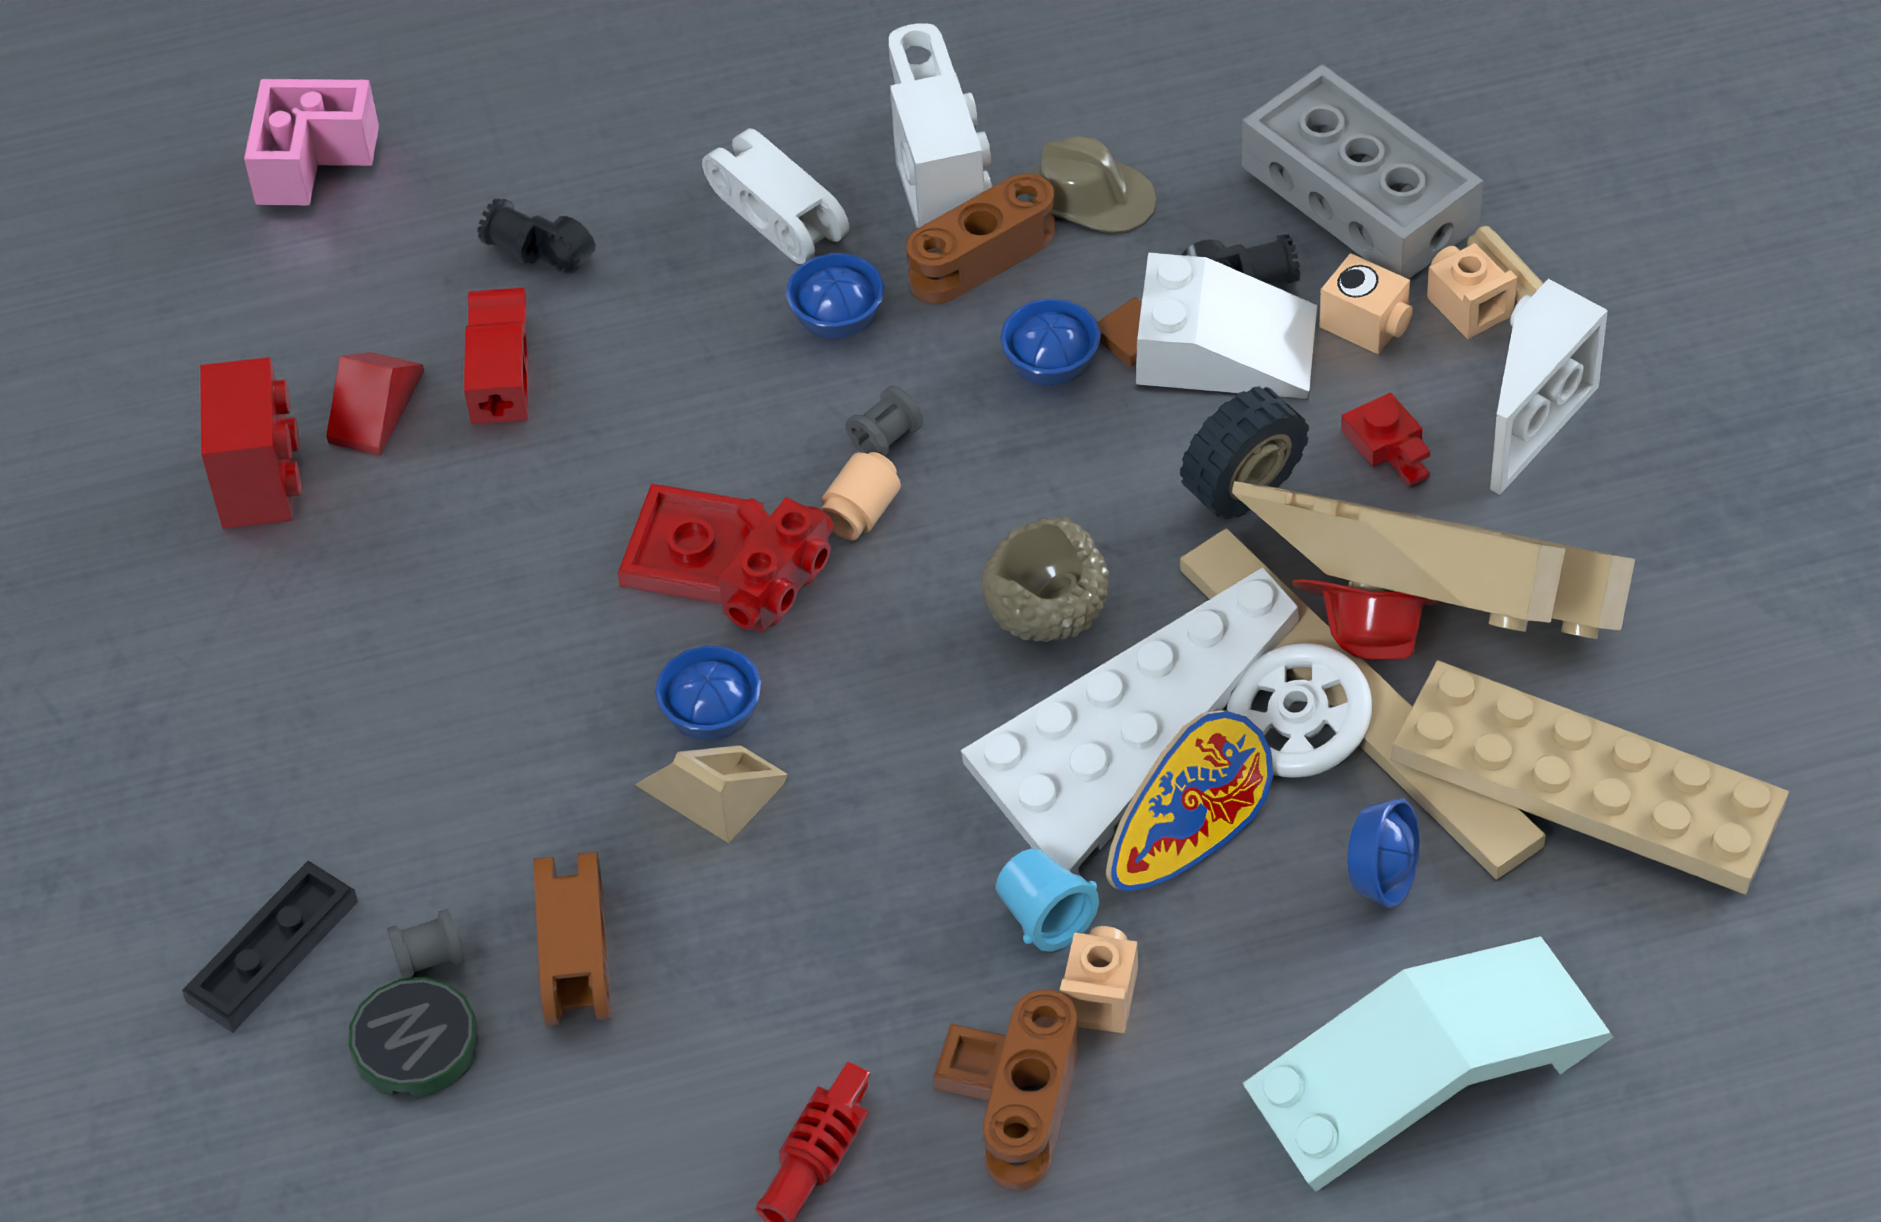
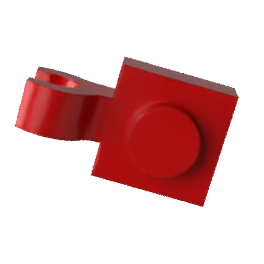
[1341,392,1430,486]

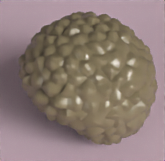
[981,517,1109,642]

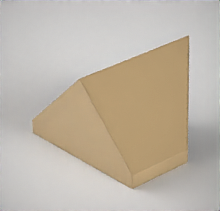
[634,745,788,843]

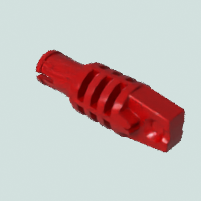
[755,1061,870,1222]

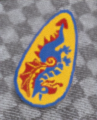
[1106,710,1273,891]

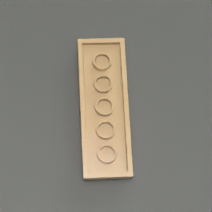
[1390,660,1789,895]

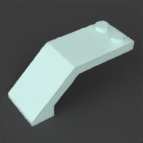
[1243,936,1613,1192]

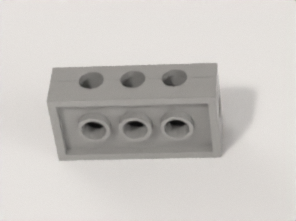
[1242,64,1483,279]

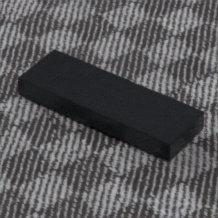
[182,861,358,1033]

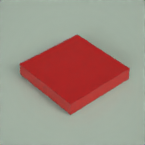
[617,483,764,604]

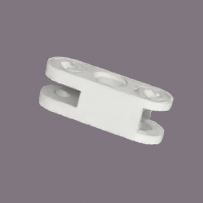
[702,128,850,264]

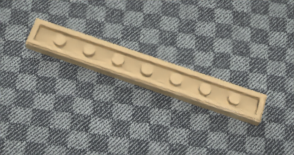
[1180,528,1545,880]

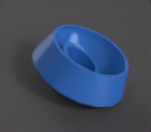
[786,253,885,339]
[1000,298,1101,386]
[655,645,762,741]
[1347,798,1420,909]

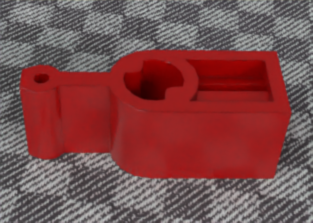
[464,287,528,424]

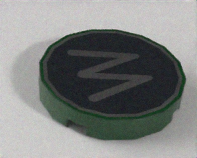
[349,977,478,1097]

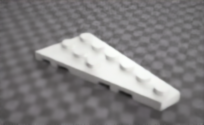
[961,567,1299,875]

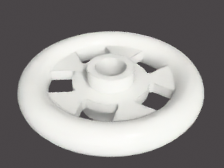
[1227,643,1372,778]

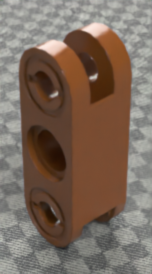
[906,173,1055,304]
[533,851,611,1026]
[983,990,1078,1189]

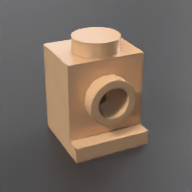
[1427,243,1517,340]
[1060,926,1138,1034]

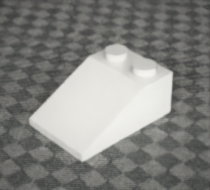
[1136,253,1317,399]
[1490,279,1608,495]

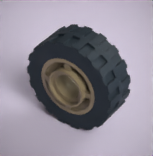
[1180,386,1309,519]

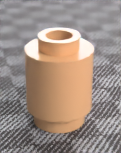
[821,452,901,540]

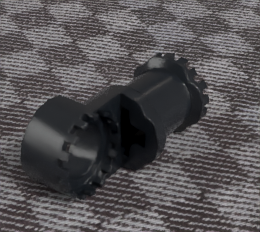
[477,198,596,274]
[1181,234,1301,284]

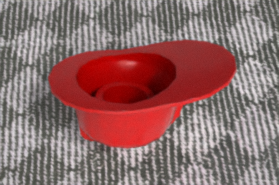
[1292,579,1439,660]

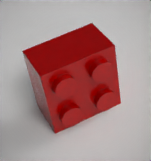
[200,357,301,529]

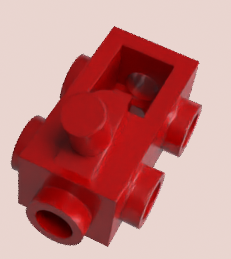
[718,497,834,634]

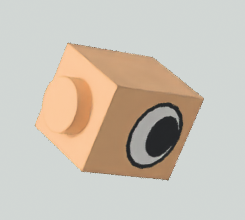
[1319,253,1413,355]

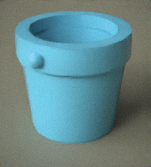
[996,848,1099,952]

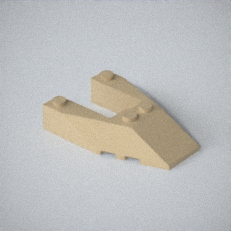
[1232,481,1635,639]

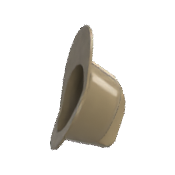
[1028,136,1157,233]

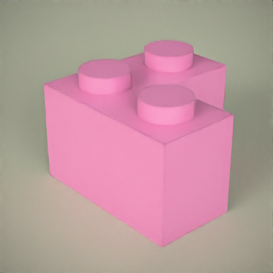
[244,79,379,205]

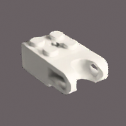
[889,24,992,229]

